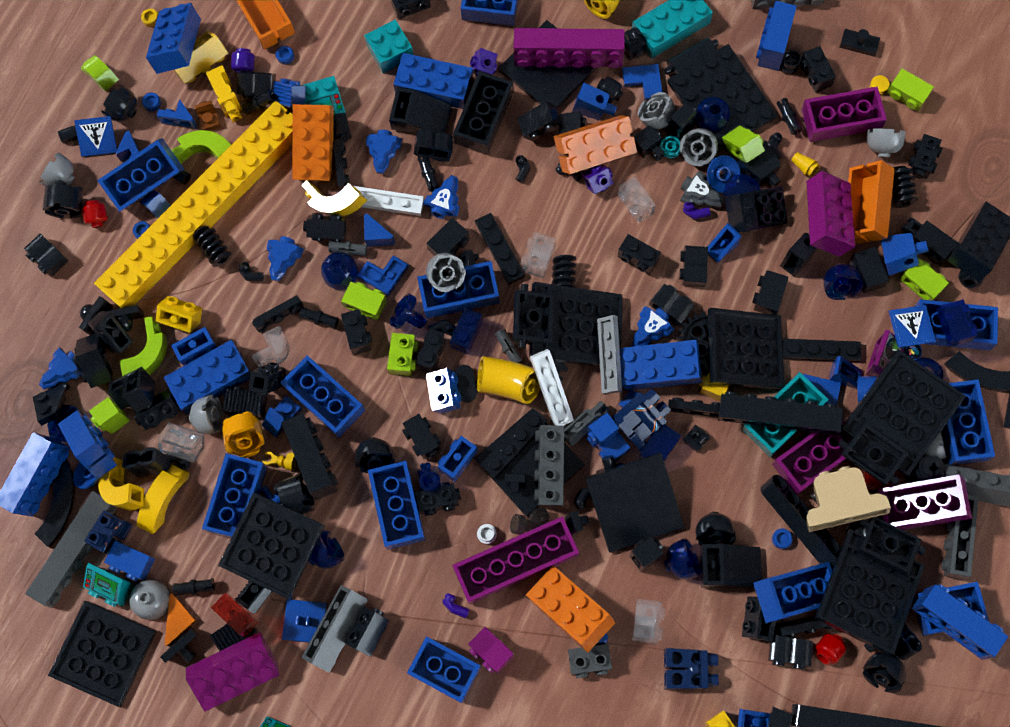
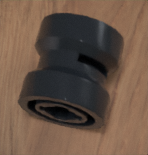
[780,50,801,75]

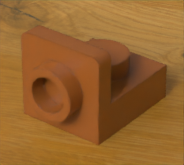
[194,101,221,131]

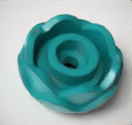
[659,136,681,158]

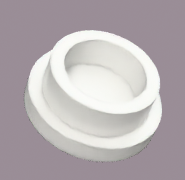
[477,524,497,544]

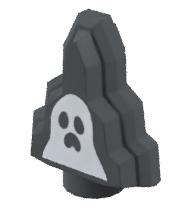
[680,171,725,208]

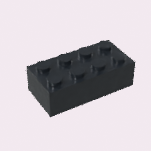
[453,71,514,154]
[947,201,1010,282]
[281,413,339,500]

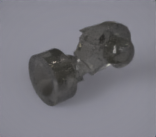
[510,508,550,535]

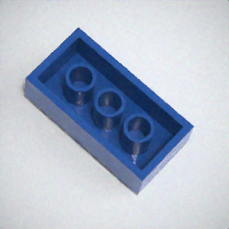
[146,3,201,74]
[393,53,474,109]
[97,138,184,212]
[417,261,500,319]
[914,299,998,351]
[163,339,251,415]
[620,340,702,391]
[280,355,366,438]
[942,380,995,465]
[0,432,71,517]
[202,453,268,539]
[368,461,426,550]
[753,562,832,623]
[911,584,1009,660]

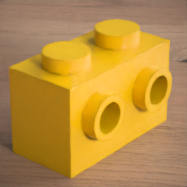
[156,296,202,333]

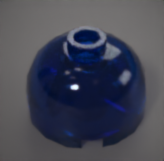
[321,252,359,290]
[823,264,863,300]
[309,529,344,569]
[664,538,701,580]

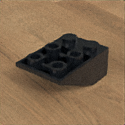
[389,87,452,134]
[725,186,788,233]
[700,544,762,588]

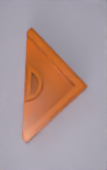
[165,593,196,646]

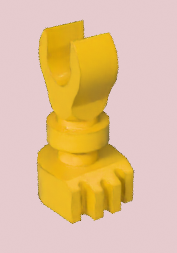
[262,451,297,471]

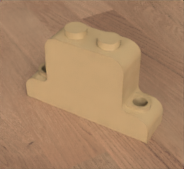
[807,466,891,532]

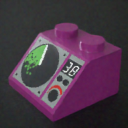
[865,329,904,376]

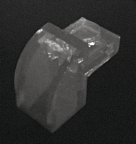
[251,326,290,367]

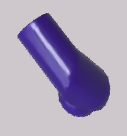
[683,202,711,220]
[442,593,469,618]

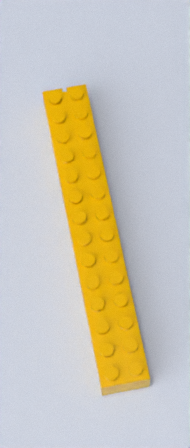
[94,100,293,308]

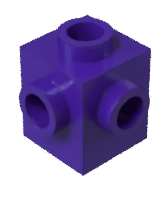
[470,48,498,77]
[581,164,614,194]

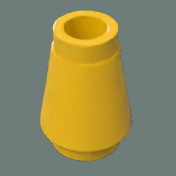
[791,152,820,177]

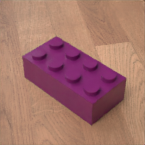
[801,86,887,142]
[806,171,855,257]
[772,420,851,495]
[878,474,972,530]
[186,632,280,712]

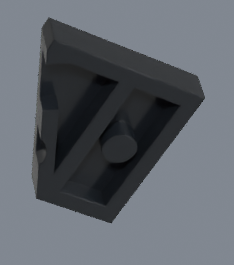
[33,382,70,426]

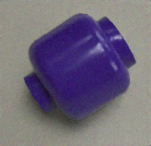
[231,48,255,72]

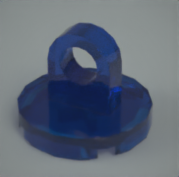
[390,293,427,329]

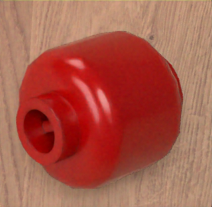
[81,200,108,228]
[815,634,846,665]

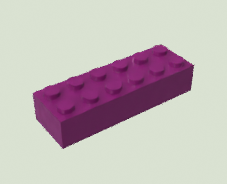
[513,28,624,68]
[452,516,579,605]

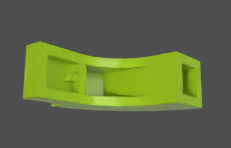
[172,130,231,164]
[120,316,167,376]

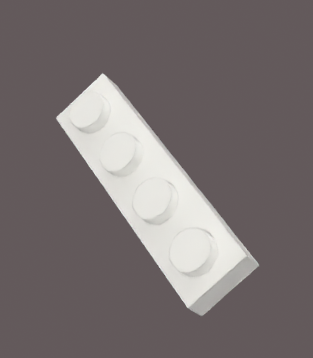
[354,186,424,216]
[530,349,574,426]

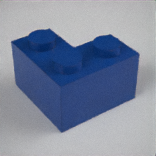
[587,413,630,462]

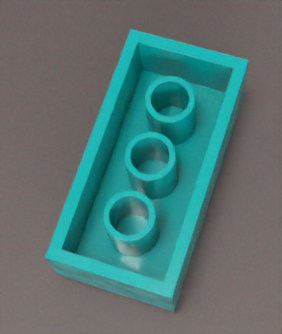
[632,0,713,59]
[742,372,829,458]

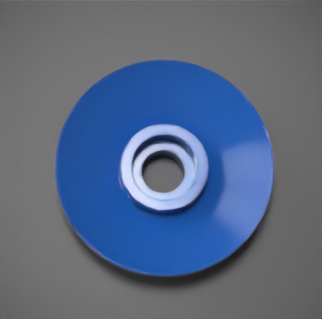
[707,155,740,193]
[73,462,98,489]

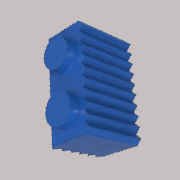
[273,78,306,108]

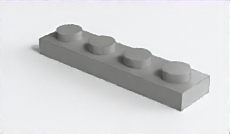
[597,315,622,395]

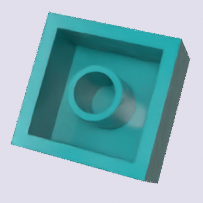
[364,19,414,73]

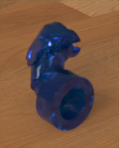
[417,463,440,491]

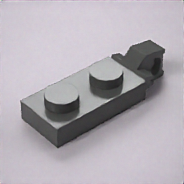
[564,401,610,446]

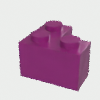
[468,627,515,674]

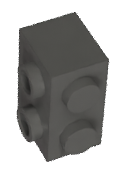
[568,644,612,678]

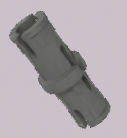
[328,241,367,256]
[495,329,524,364]

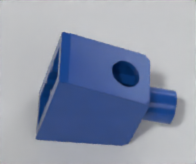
[572,82,617,120]
[881,233,929,275]

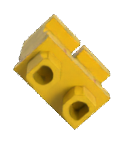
[206,65,242,123]

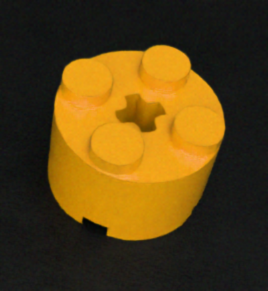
[222,411,264,458]

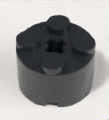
[43,181,83,218]
[274,473,315,515]

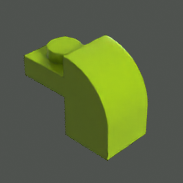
[81,55,119,91]

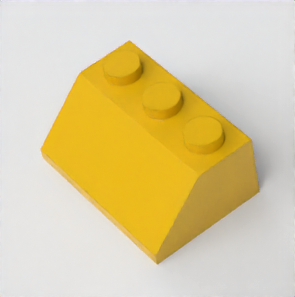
[173,30,228,84]

